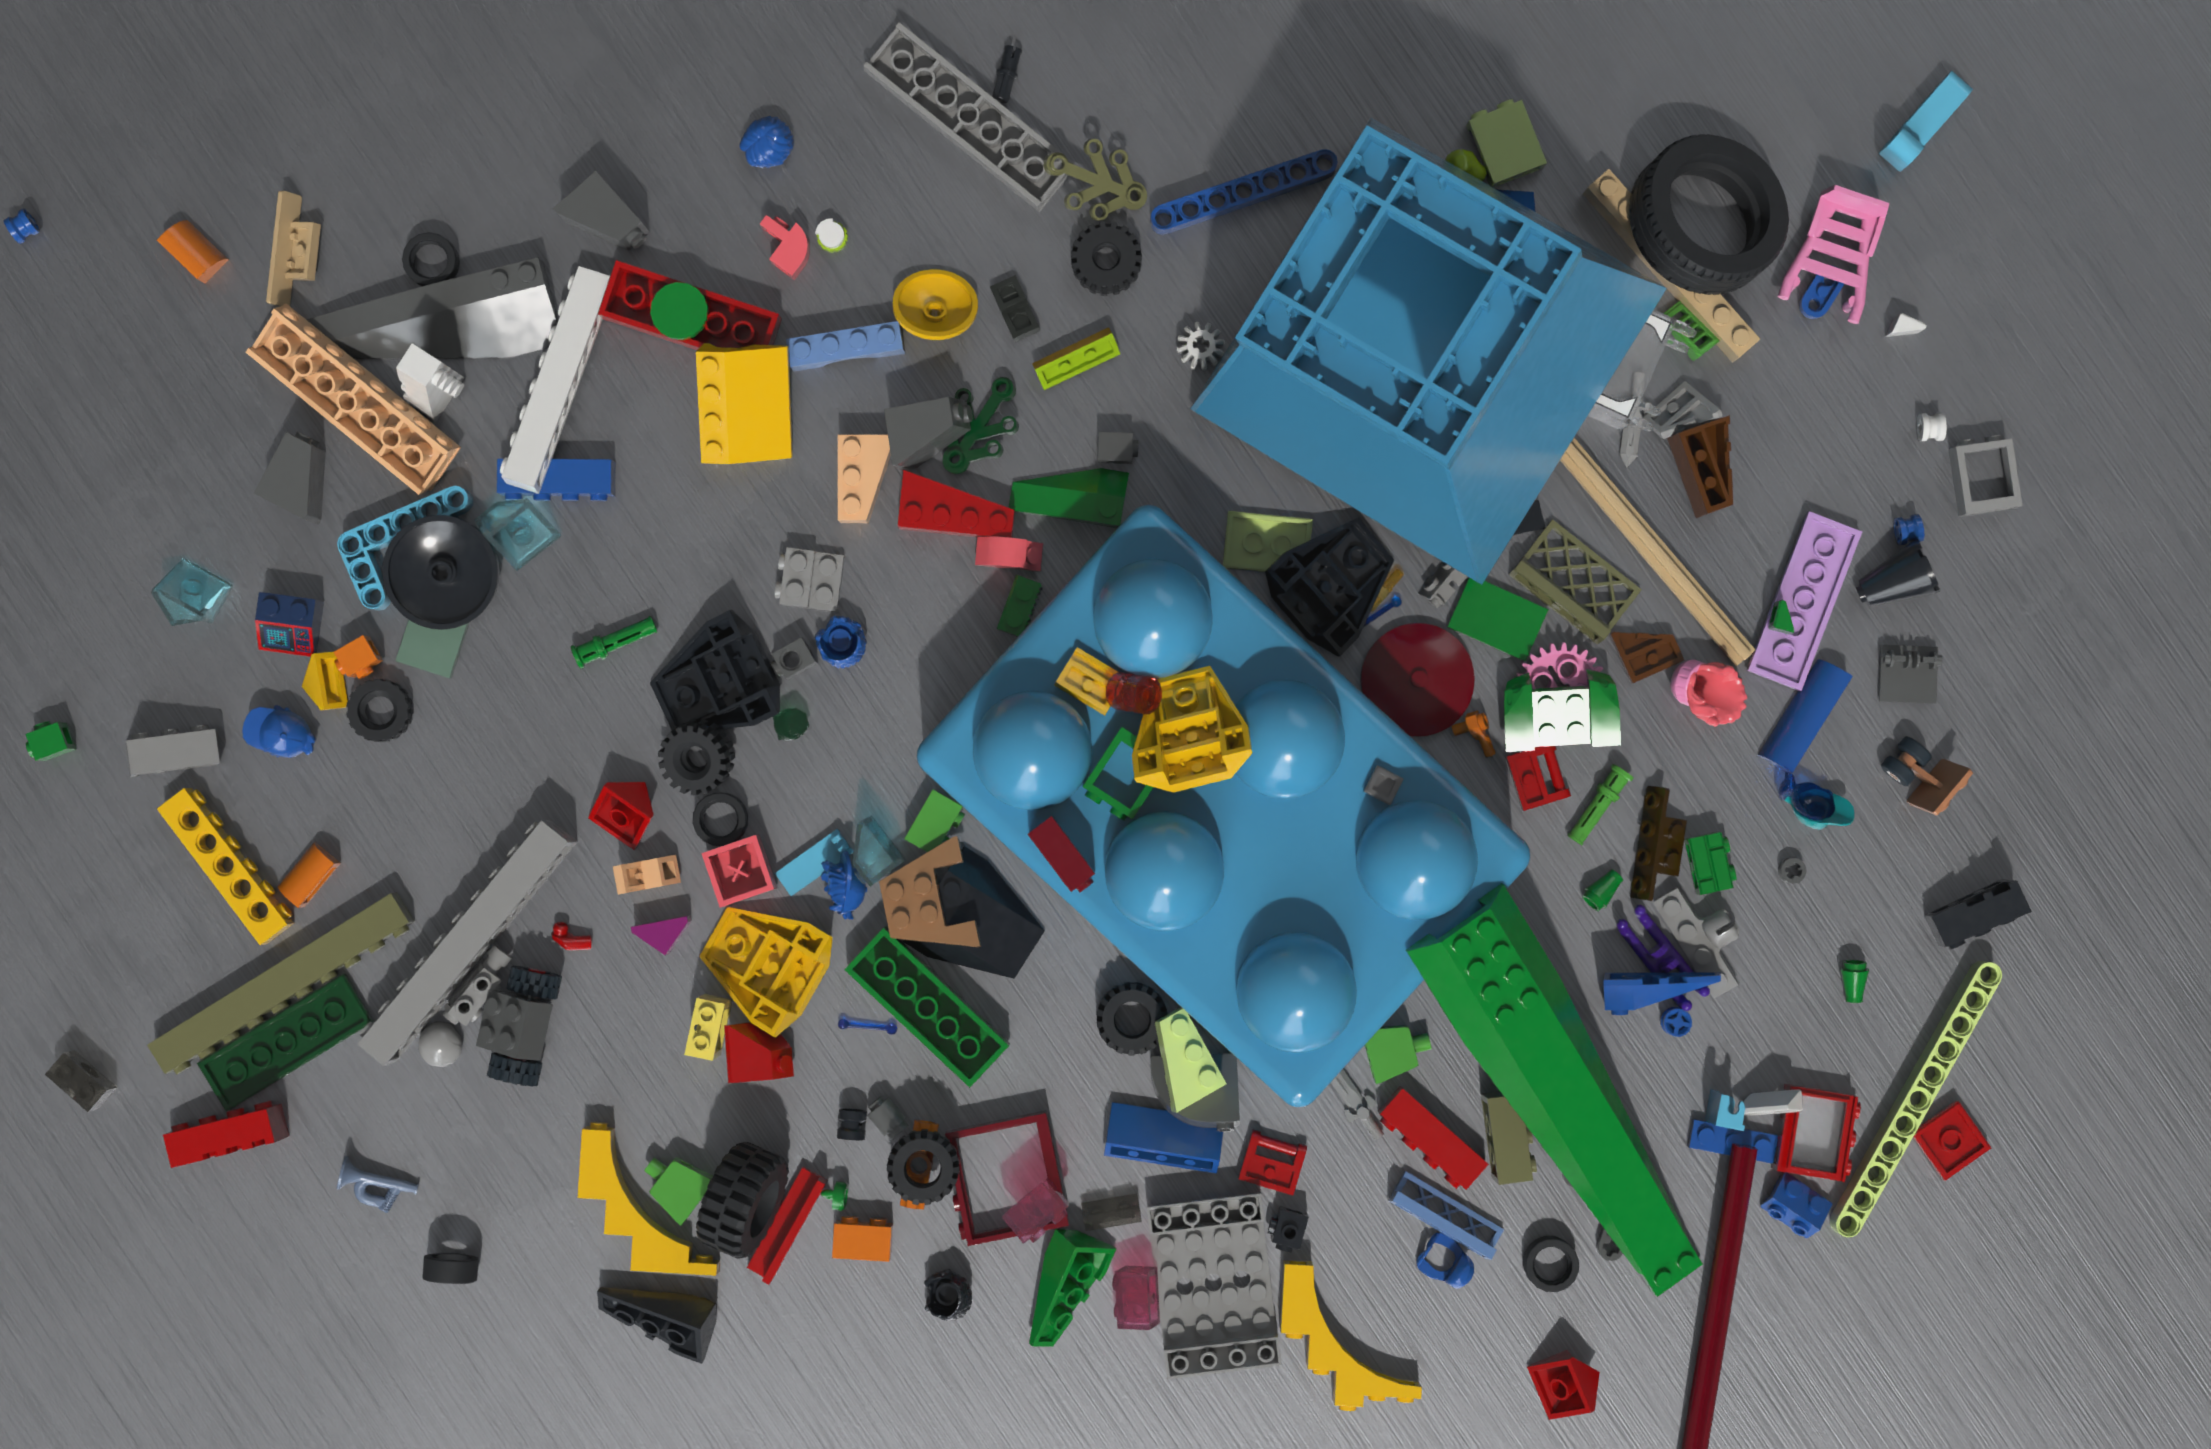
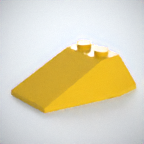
[1132,666,1253,792]
[699,907,833,1037]

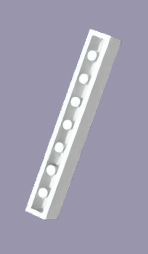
[500,266,610,494]

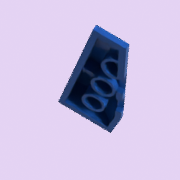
[1604,972,1721,1015]

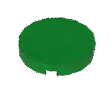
[650,282,709,340]

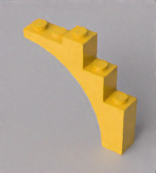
[1279,1260,1422,1411]

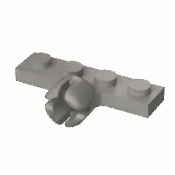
[1653,886,1740,998]

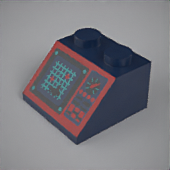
[255,592,324,657]

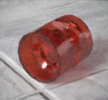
[1105,672,1162,714]

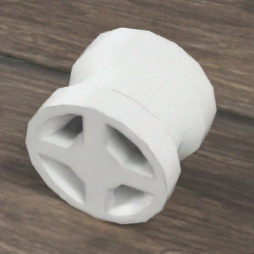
[1916,413,1947,442]

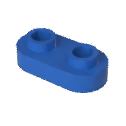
[1799,265,1844,319]

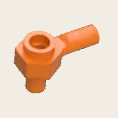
[1452,710,1496,757]

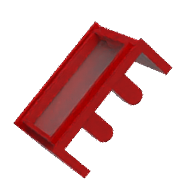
[1771,1083,1861,1182]

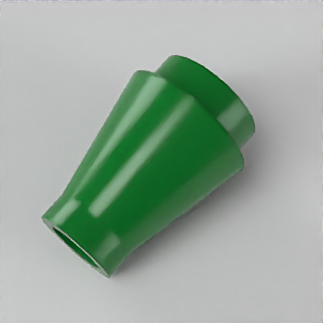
[1582,869,1623,912]
[1840,960,1869,1003]

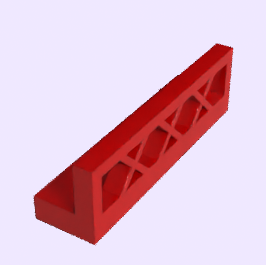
[747,1166,828,1285]

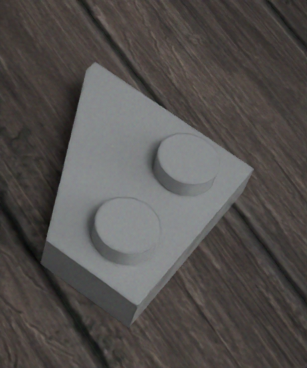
[1643,381,1723,439]

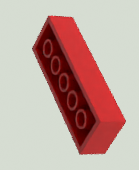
[598,260,782,350]

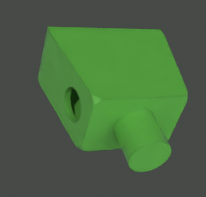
[1365,1025,1431,1084]
[644,1157,713,1225]

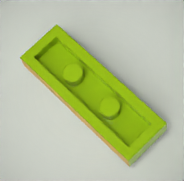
[1032,327,1121,390]

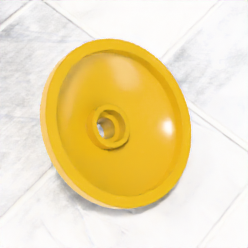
[892,269,978,340]

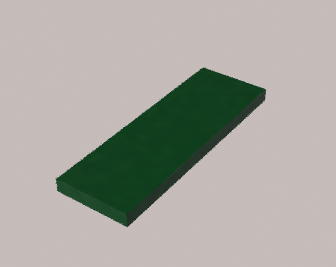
[197,973,375,1112]

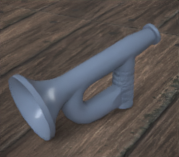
[337,1155,419,1213]

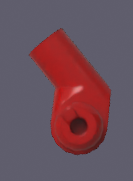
[551,922,591,950]

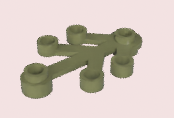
[1043,139,1147,221]

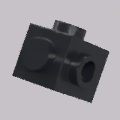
[1267,1206,1309,1253]

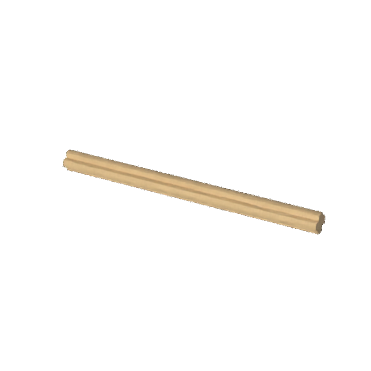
[1560,438,1756,666]

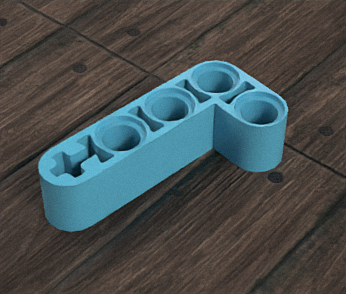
[1878,71,1973,172]

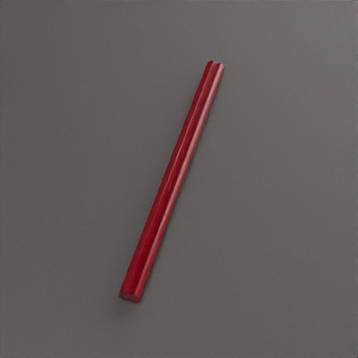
[1682,1143,1758,1449]

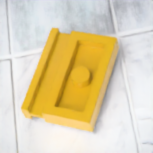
[1054,647,1128,716]

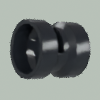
[837,1108,867,1141]

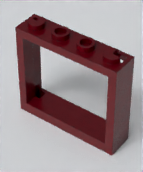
[945,1110,1069,1246]

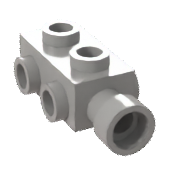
[442,945,512,1026]

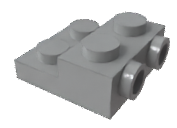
[775,547,845,612]

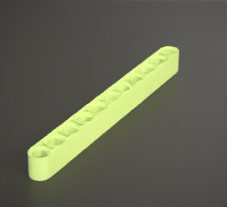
[1830,961,2002,1237]

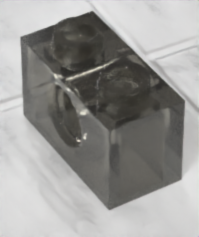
[45,1050,117,1112]

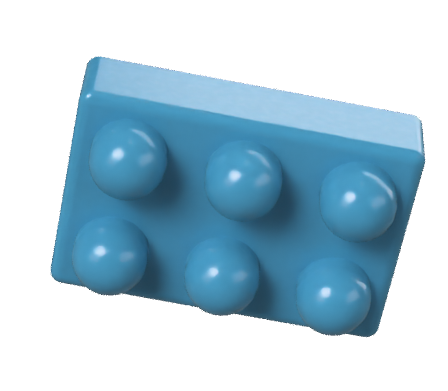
[917,505,1530,1107]

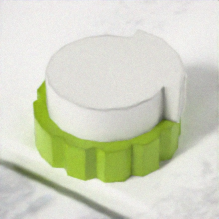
[815,218,848,253]

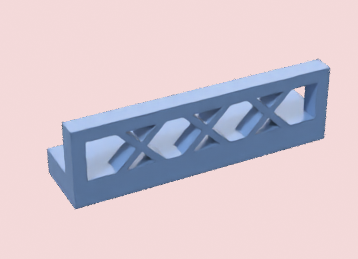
[1388,1171,1504,1260]

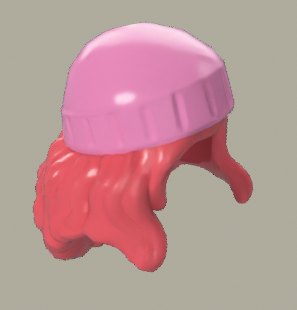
[1670,659,1747,727]

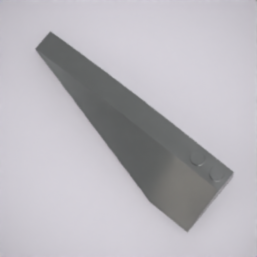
[307,257,558,359]

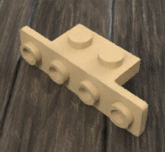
[266,191,321,307]

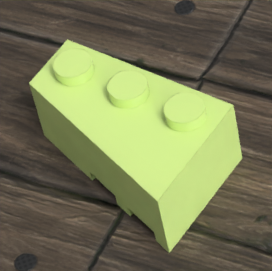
[1155,1008,1227,1113]

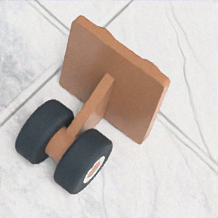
[1881,736,1973,816]

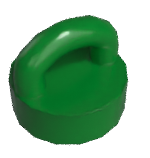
[821,1181,849,1211]

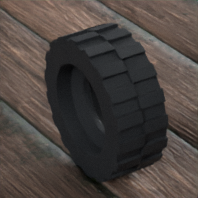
[346,679,414,742]

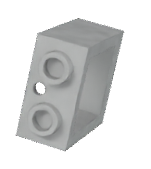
[1948,435,2023,517]

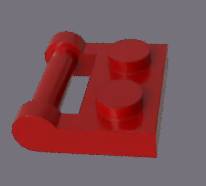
[1506,746,1571,811]
[1238,1129,1307,1196]

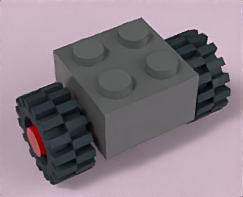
[476,966,562,1087]

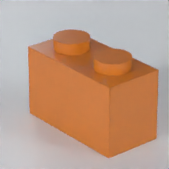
[832,1216,893,1262]

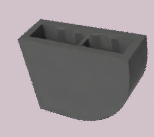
[1151,1053,1240,1132]

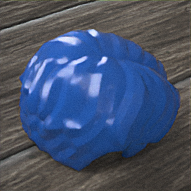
[739,116,794,168]
[815,616,867,669]

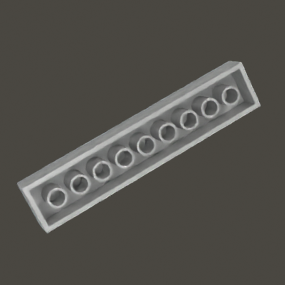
[357,820,578,1066]

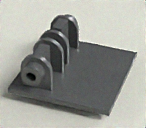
[1879,645,1942,704]

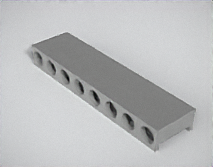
[863,22,1074,213]

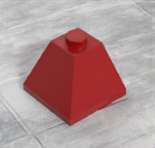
[724,1022,794,1083]

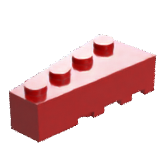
[898,470,1015,538]
[163,1100,290,1168]

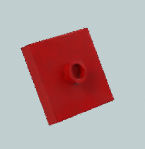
[1913,1100,1991,1181]

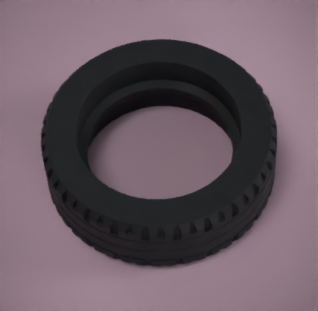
[1629,134,1789,295]

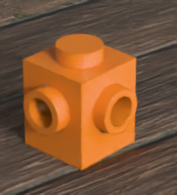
[334,635,384,679]

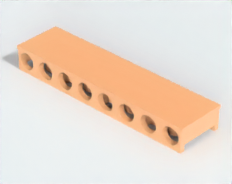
[246,303,461,495]

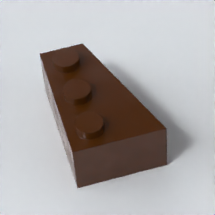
[1667,415,1733,518]

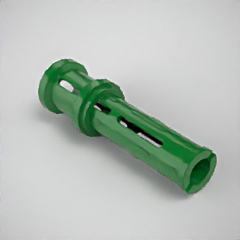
[570,616,658,669]

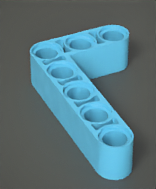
[337,486,474,611]

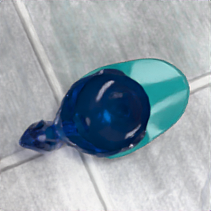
[1778,772,1855,830]

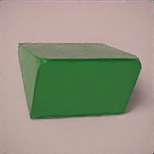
[1768,600,1794,634]

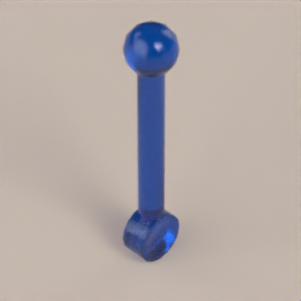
[1361,596,1402,632]
[838,1019,897,1035]

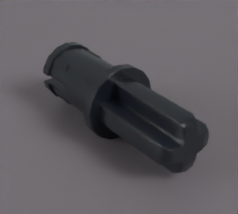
[992,45,1022,103]

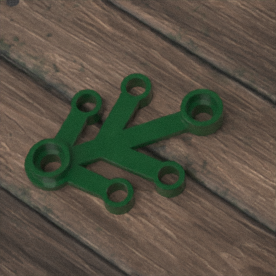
[942,377,1019,474]

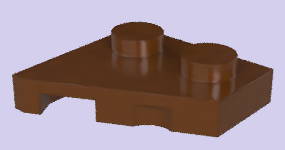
[1609,632,1685,684]

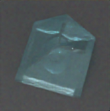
[151,558,233,626]

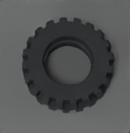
[696,1142,789,1259]

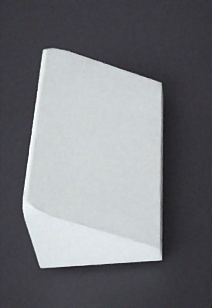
[1737,1089,1803,1115]

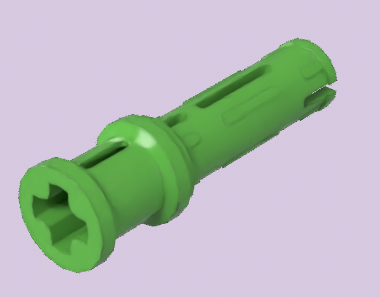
[1567,764,1634,846]

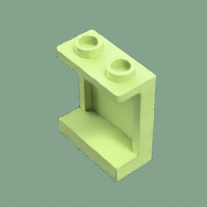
[1466,99,1547,188]

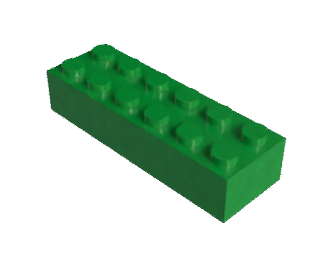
[844,927,1010,1088]

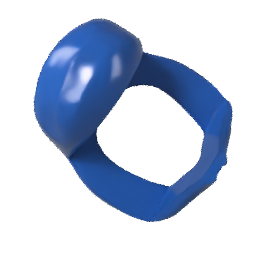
[1416,1233,1474,1289]

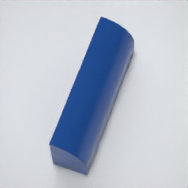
[1104,1102,1223,1173]

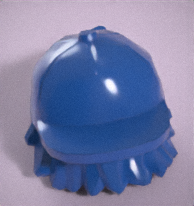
[242,705,316,758]
[821,850,867,920]

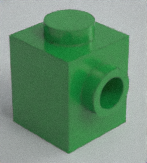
[25,721,76,761]

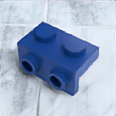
[1760,1172,1833,1238]

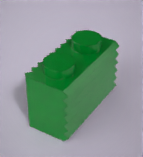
[997,575,1043,637]

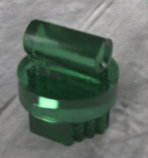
[773,708,809,741]

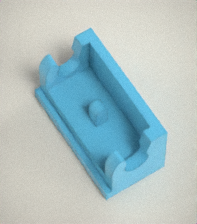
[1705,1089,1745,1131]

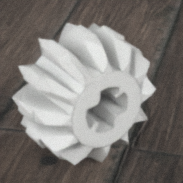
[1177,322,1225,371]

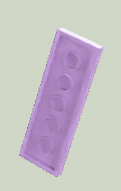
[1746,511,1862,691]

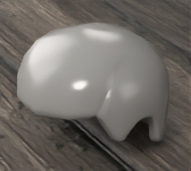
[418,1021,462,1067]

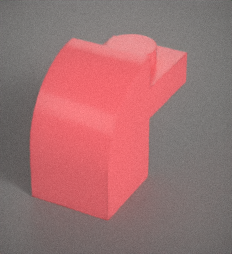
[760,215,810,280]
[975,536,1043,571]

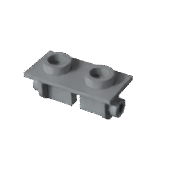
[1418,561,1467,608]

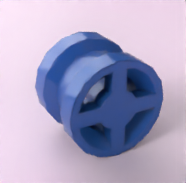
[3,208,40,244]
[1893,514,1925,546]
[1660,1007,1692,1037]

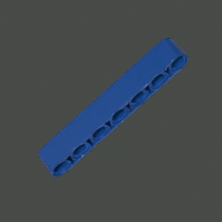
[1150,149,1338,235]

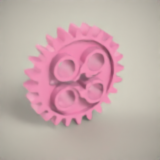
[1516,642,1603,689]

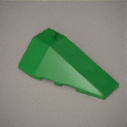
[1008,468,1129,528]
[1029,1229,1116,1347]

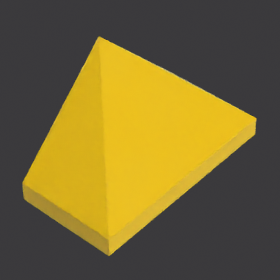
[301,652,348,710]

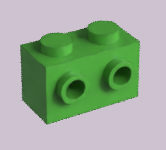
[904,789,965,852]

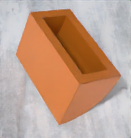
[157,220,229,284]
[278,842,341,908]

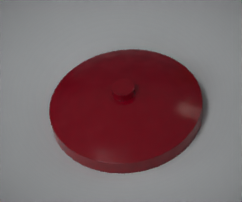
[1360,623,1475,737]

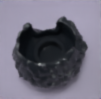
[924,1269,972,1321]

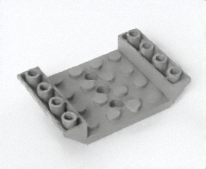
[1147,1193,1282,1379]

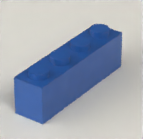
[497,459,616,501]

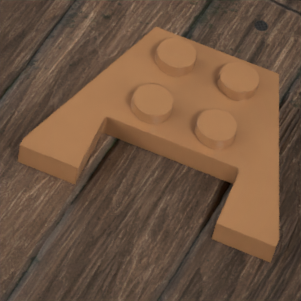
[879,836,981,947]

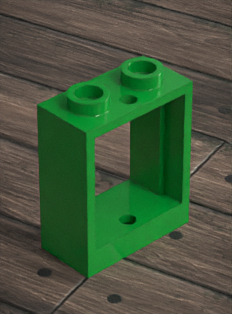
[1083,727,1153,821]

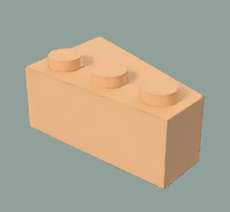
[838,435,891,523]

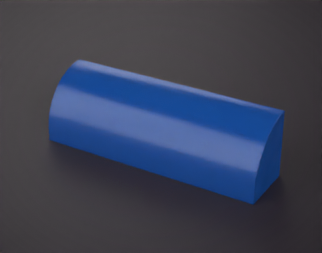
[1758,659,1853,773]

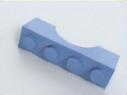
[786,321,905,372]

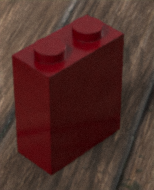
[1028,816,1095,893]

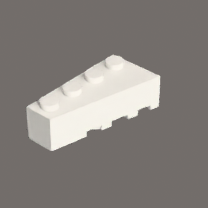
[396,344,465,425]

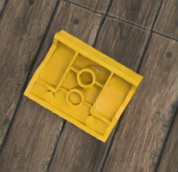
[696,343,793,464]

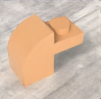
[613,855,681,895]

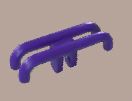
[1616,905,1710,1011]

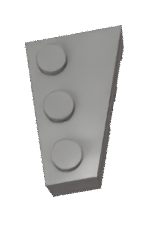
[125,725,220,778]

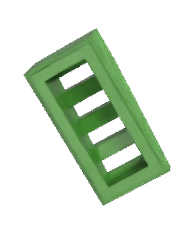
[1659,301,1720,362]

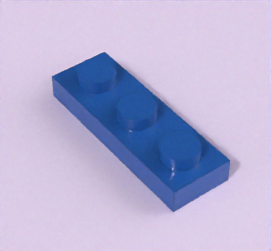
[1687,1118,1778,1164]

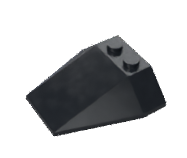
[1265,518,1394,657]
[650,609,780,731]
[903,846,1045,979]

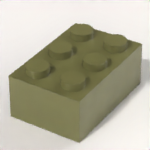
[1480,1091,1537,1185]

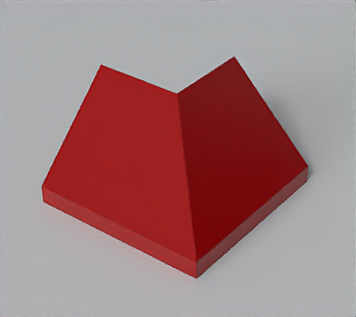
[588,782,654,850]
[1527,1350,1600,1420]

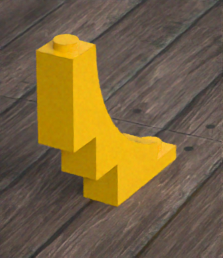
[577,1122,720,1276]

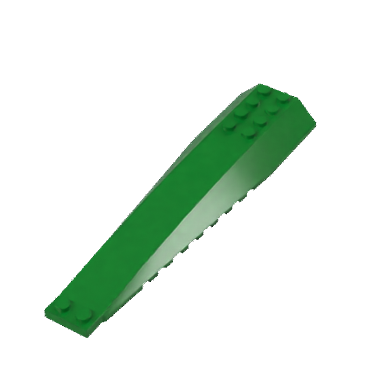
[1405,883,1703,1297]

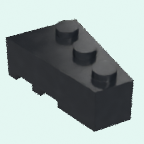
[1924,879,2032,949]

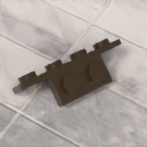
[1630,786,1687,901]

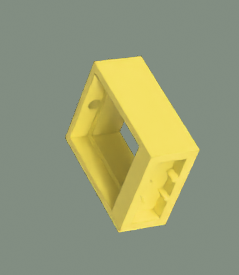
[684,994,733,1061]

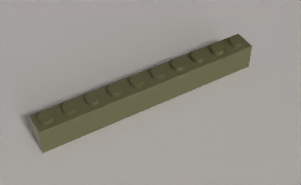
[147,892,415,1075]

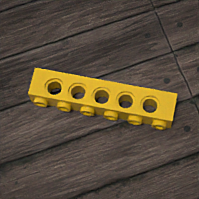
[157,788,295,945]

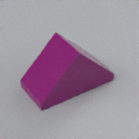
[631,915,692,955]

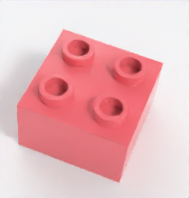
[701,834,778,908]

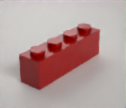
[1378,1086,1489,1190]

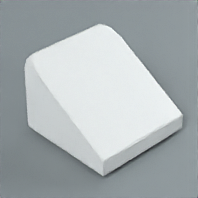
[1886,313,1927,337]

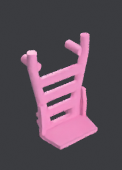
[1778,185,1890,324]

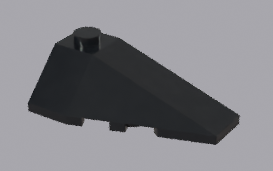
[597,1287,717,1364]

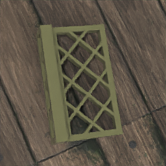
[1508,519,1642,645]

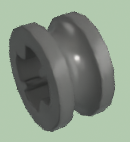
[1778,858,1806,884]

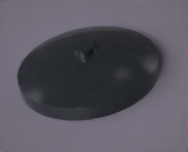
[382,515,499,630]

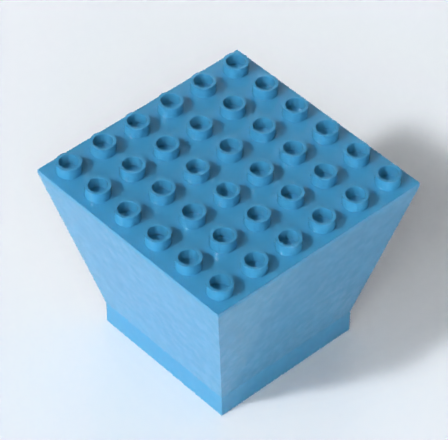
[1190,118,1667,585]

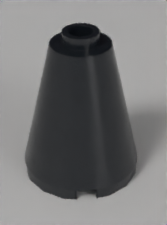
[1856,540,1940,606]

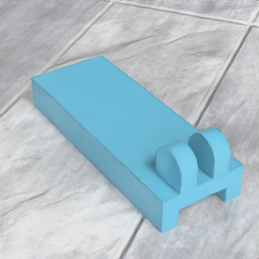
[775,829,854,896]

